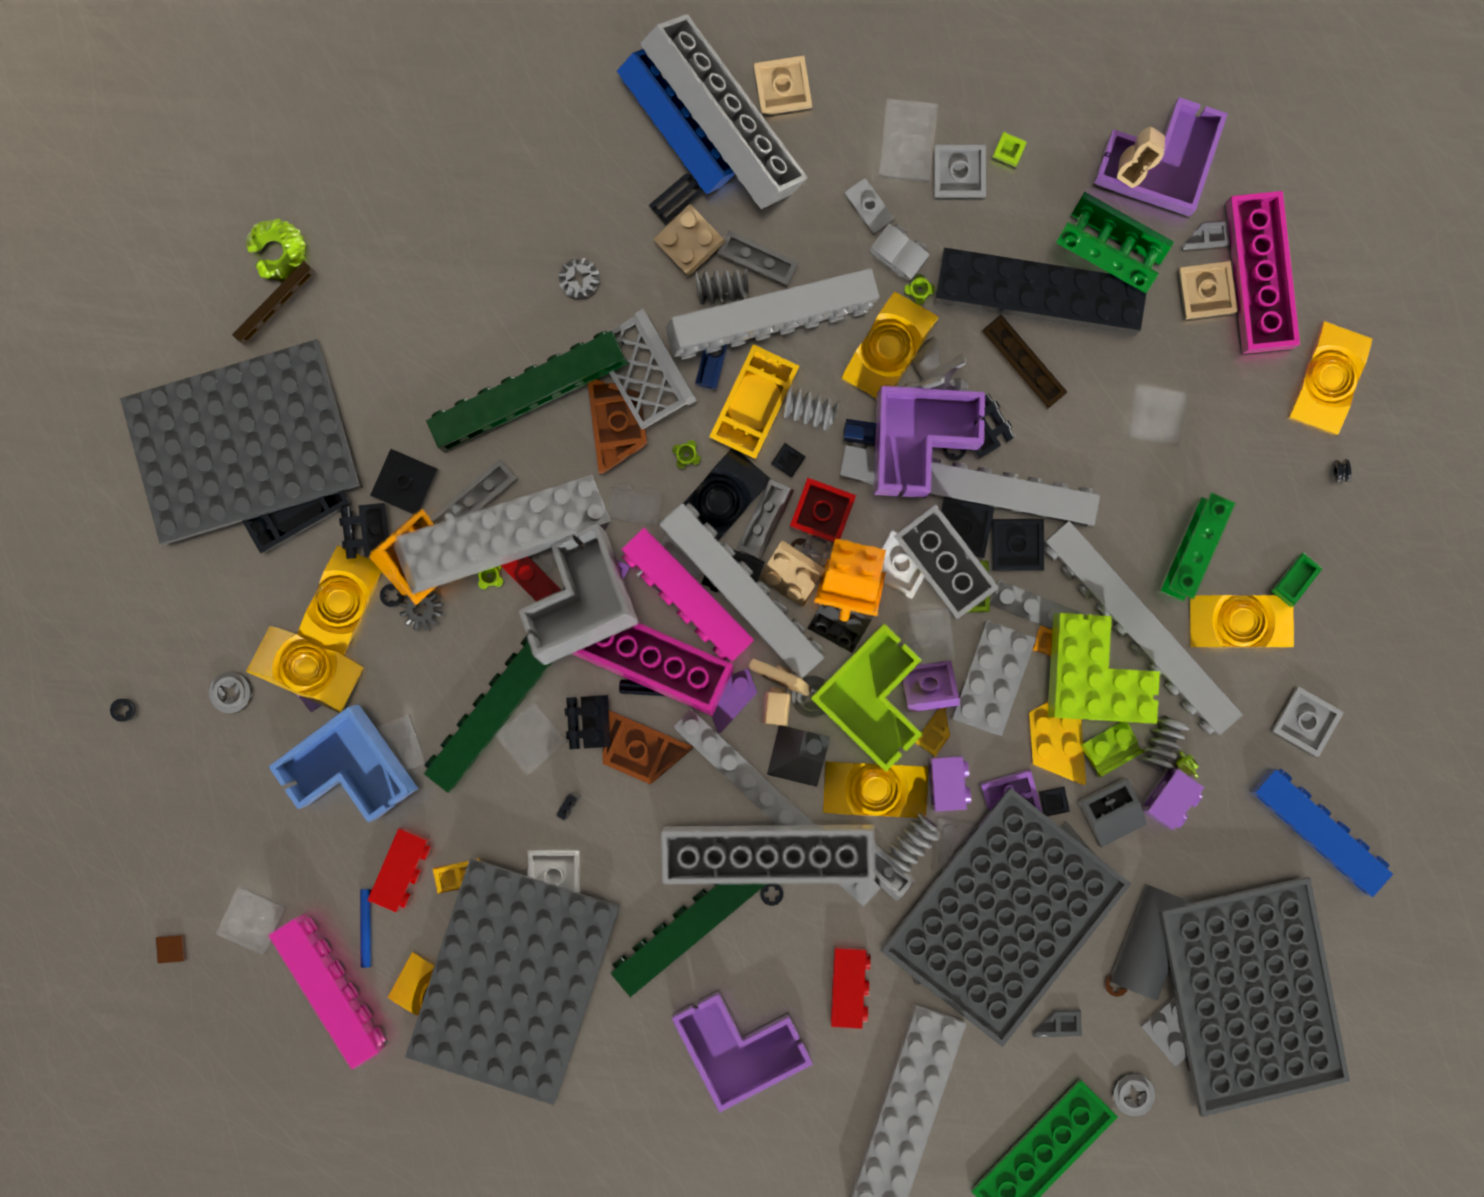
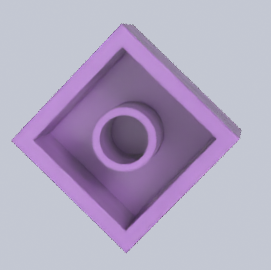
[928,756,971,812]
[1141,768,1204,830]

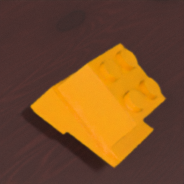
[369,509,437,605]
[815,538,886,621]

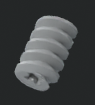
[696,268,749,304]
[783,386,840,431]
[1140,715,1190,773]
[886,813,940,872]

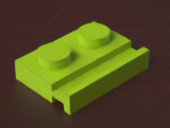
[1080,722,1144,778]

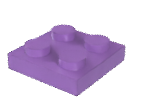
[902,660,960,713]

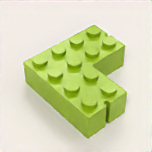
[1048,613,1160,724]
[810,624,923,772]

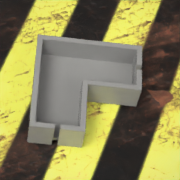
[519,523,639,665]

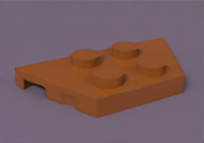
[588,380,647,474]
[602,710,693,785]

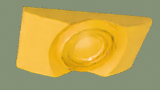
[841,291,939,400]
[1288,321,1372,435]
[709,344,800,459]
[297,545,383,656]
[1189,595,1294,647]
[246,626,364,713]
[823,761,929,818]
[387,951,436,1016]

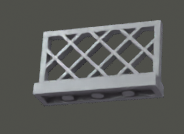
[609,309,697,430]

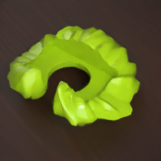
[246,219,306,282]

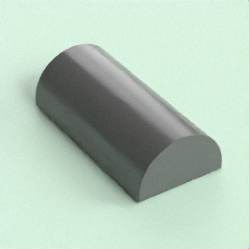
[1110,884,1193,1001]

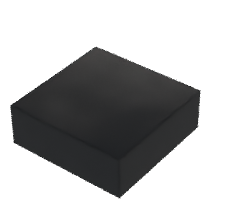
[770,443,806,479]
[1038,786,1070,816]

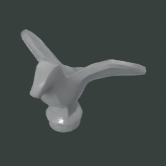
[903,337,968,391]

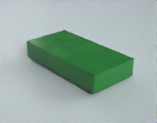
[1271,552,1323,608]

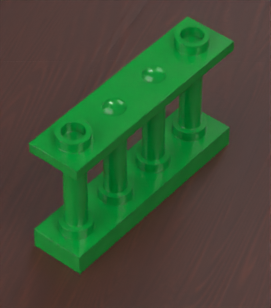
[1056,191,1174,293]
[1159,492,1236,602]

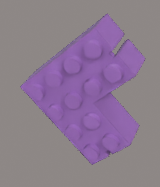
[1093,97,1228,217]
[874,386,985,498]
[672,991,813,1113]

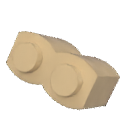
[1117,126,1165,188]
[761,687,791,726]

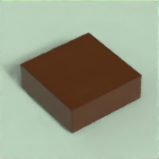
[156,935,185,963]

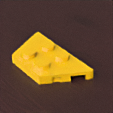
[1028,701,1086,785]

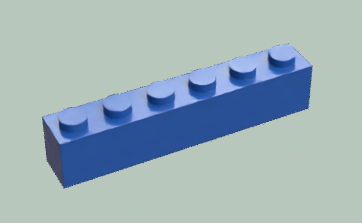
[617,49,735,194]
[1250,769,1393,897]

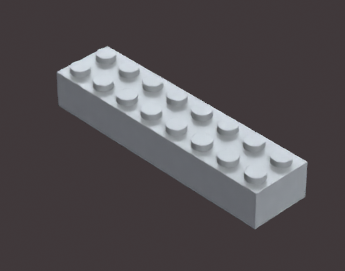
[640,14,808,209]
[666,268,880,359]
[394,475,611,594]
[659,503,824,679]
[661,825,875,884]
[850,1003,966,1197]

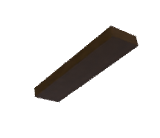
[232,261,315,345]
[981,314,1067,409]

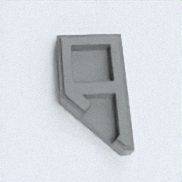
[1181,220,1230,251]

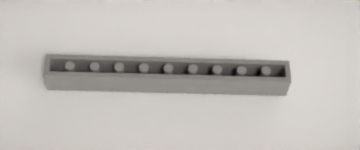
[839,442,1100,527]
[1044,521,1243,735]
[673,708,881,907]

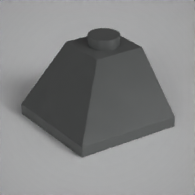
[767,725,830,787]

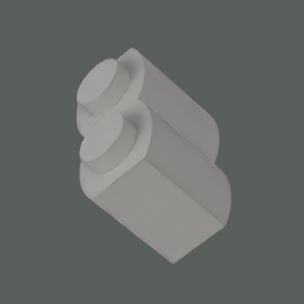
[869,224,930,282]

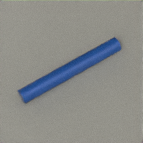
[360,889,371,968]

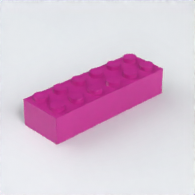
[1225,191,1300,354]
[621,528,754,662]
[571,623,734,716]
[268,914,386,1070]

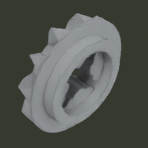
[559,258,600,299]
[209,672,251,713]
[792,676,826,717]
[1113,1074,1155,1116]

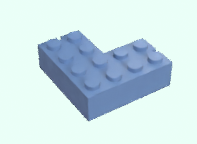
[269,704,418,822]

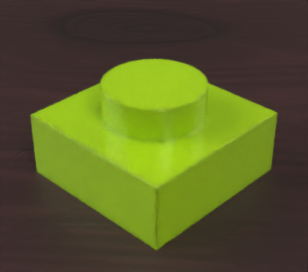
[993,132,1027,167]

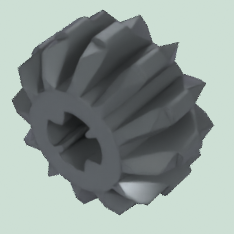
[399,592,443,631]

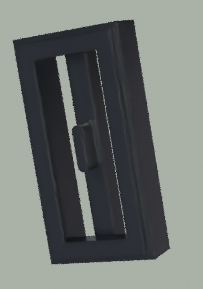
[649,172,704,226]
[556,792,581,821]

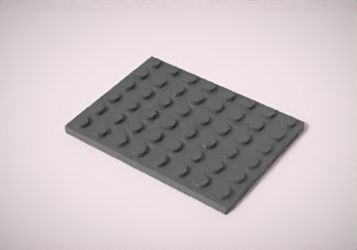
[120,339,360,545]
[880,787,1131,1047]
[405,858,619,1105]
[1159,877,1350,1117]

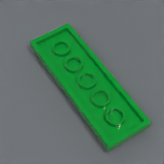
[971,1079,1118,1197]

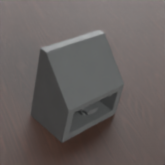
[808,601,881,653]
[1077,778,1147,847]

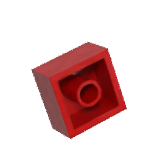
[789,478,856,545]

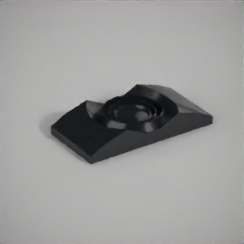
[683,448,772,542]
[242,490,351,554]

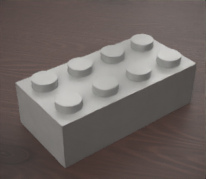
[894,504,999,619]
[950,621,1036,736]

